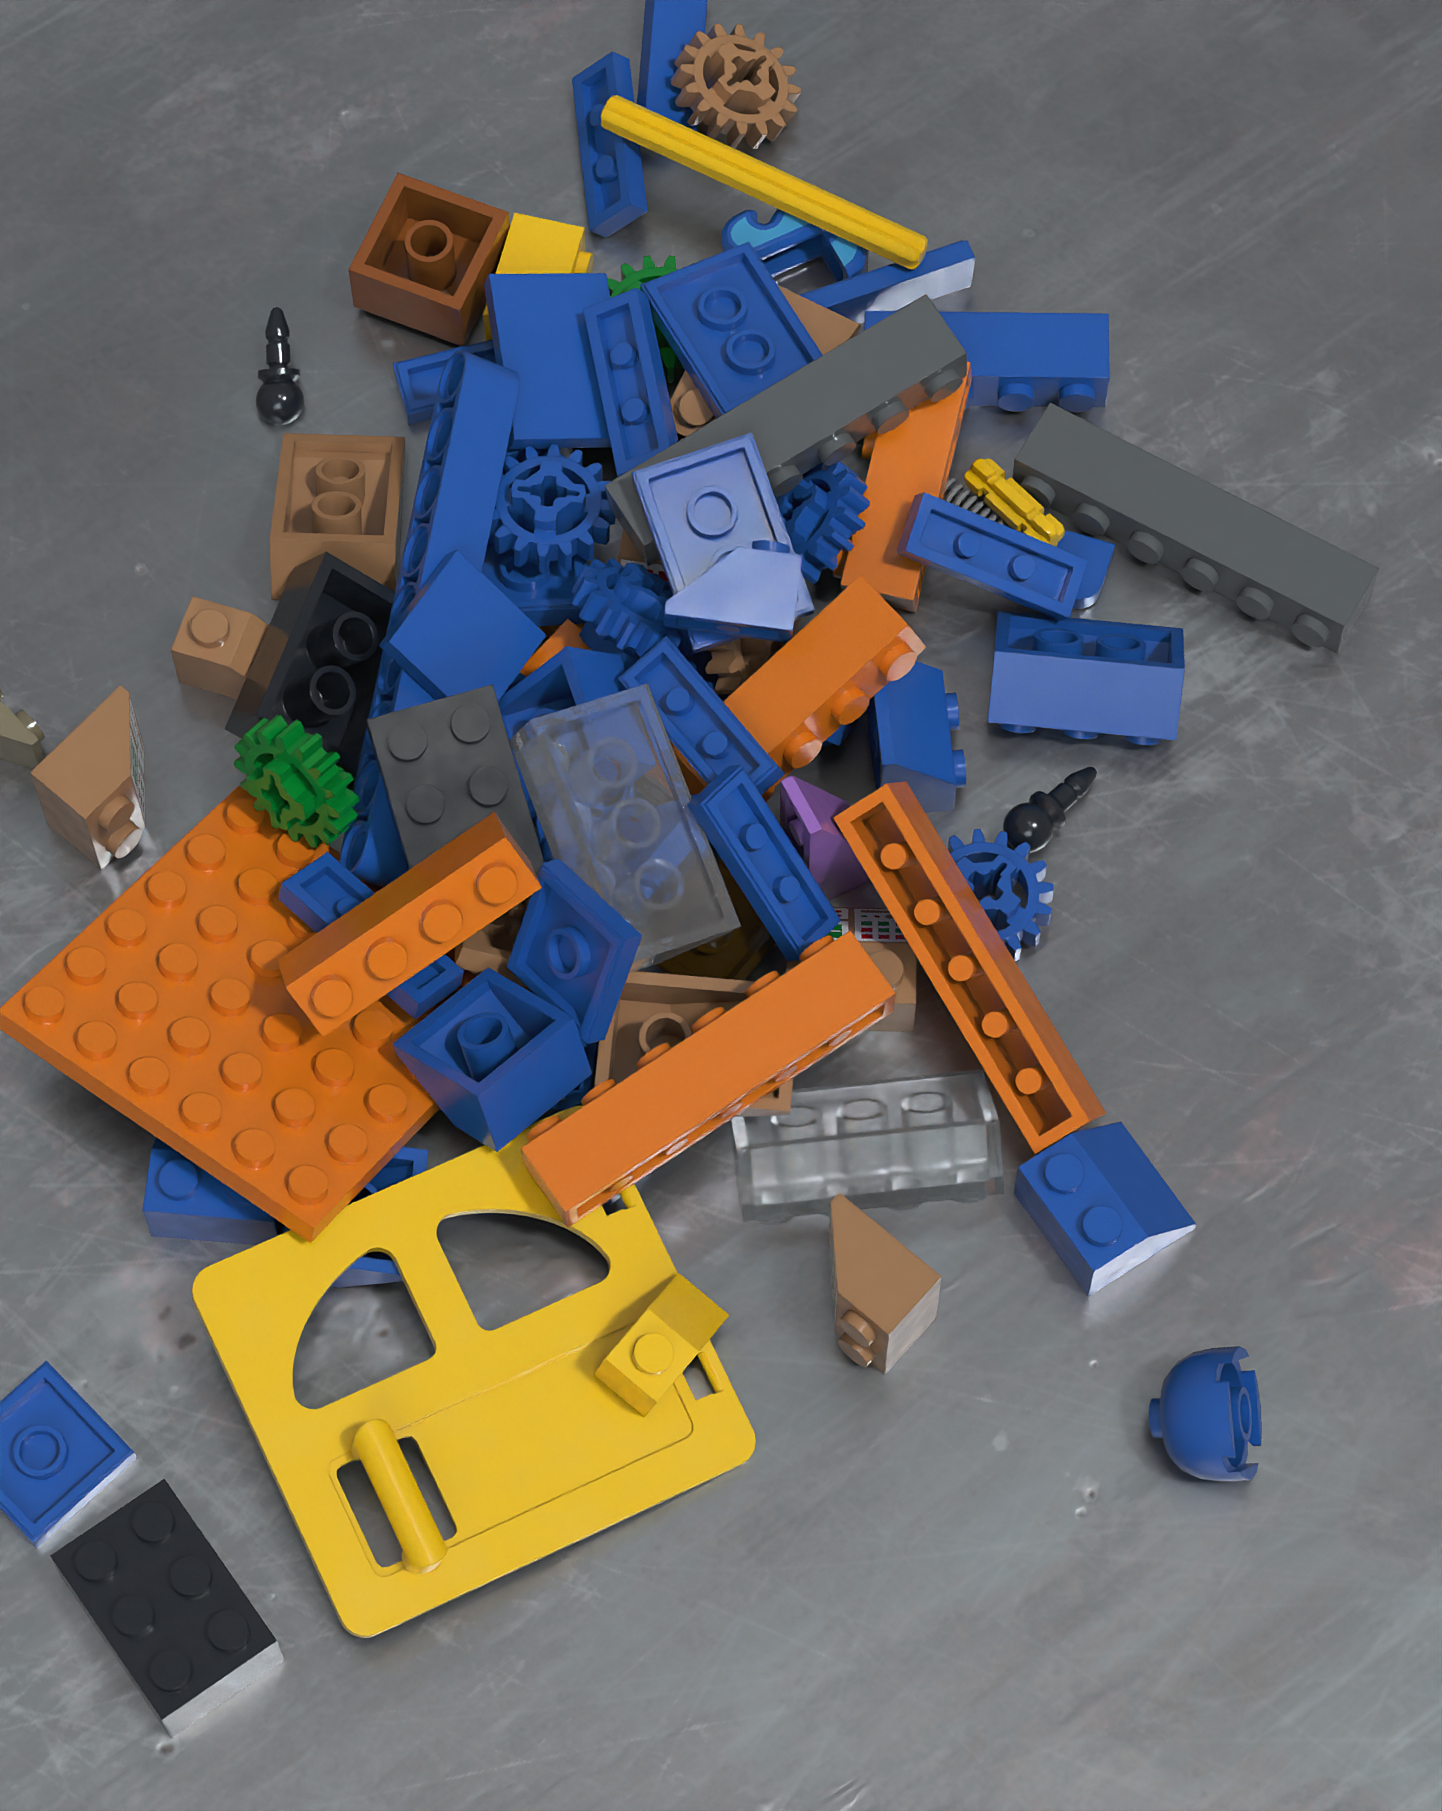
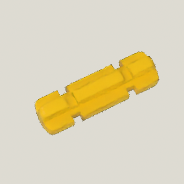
[964,458,1065,547]

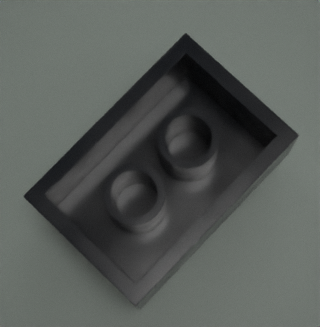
[225,552,395,779]
[367,684,544,876]
[50,1479,284,1738]

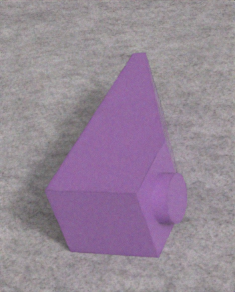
[780,775,871,901]

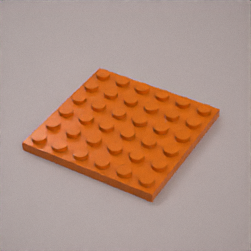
[0,786,534,1243]

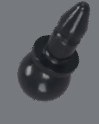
[256,307,304,425]
[1003,767,1097,853]

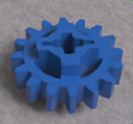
[489,444,616,573]
[775,461,870,584]
[571,558,693,659]
[948,829,1054,961]

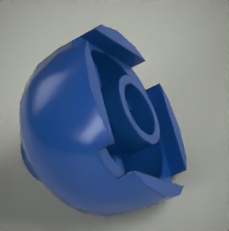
[1149,1346,1262,1482]

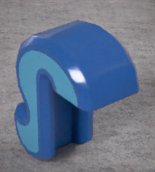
[721,209,869,283]

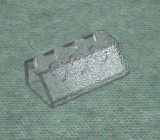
[509,683,741,973]
[729,1069,1004,1225]

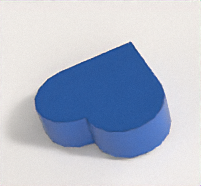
[1057,531,1115,609]

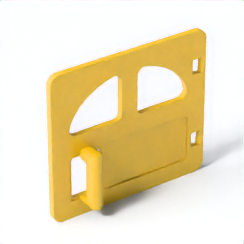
[191,1106,756,1638]

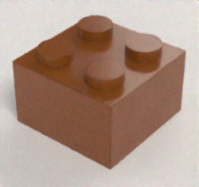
[348,173,510,346]

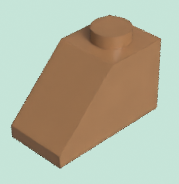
[171,596,269,699]

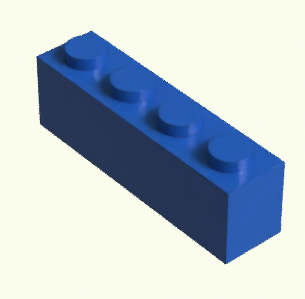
[864,311,1110,412]

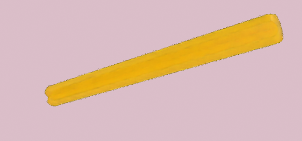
[600,95,928,269]

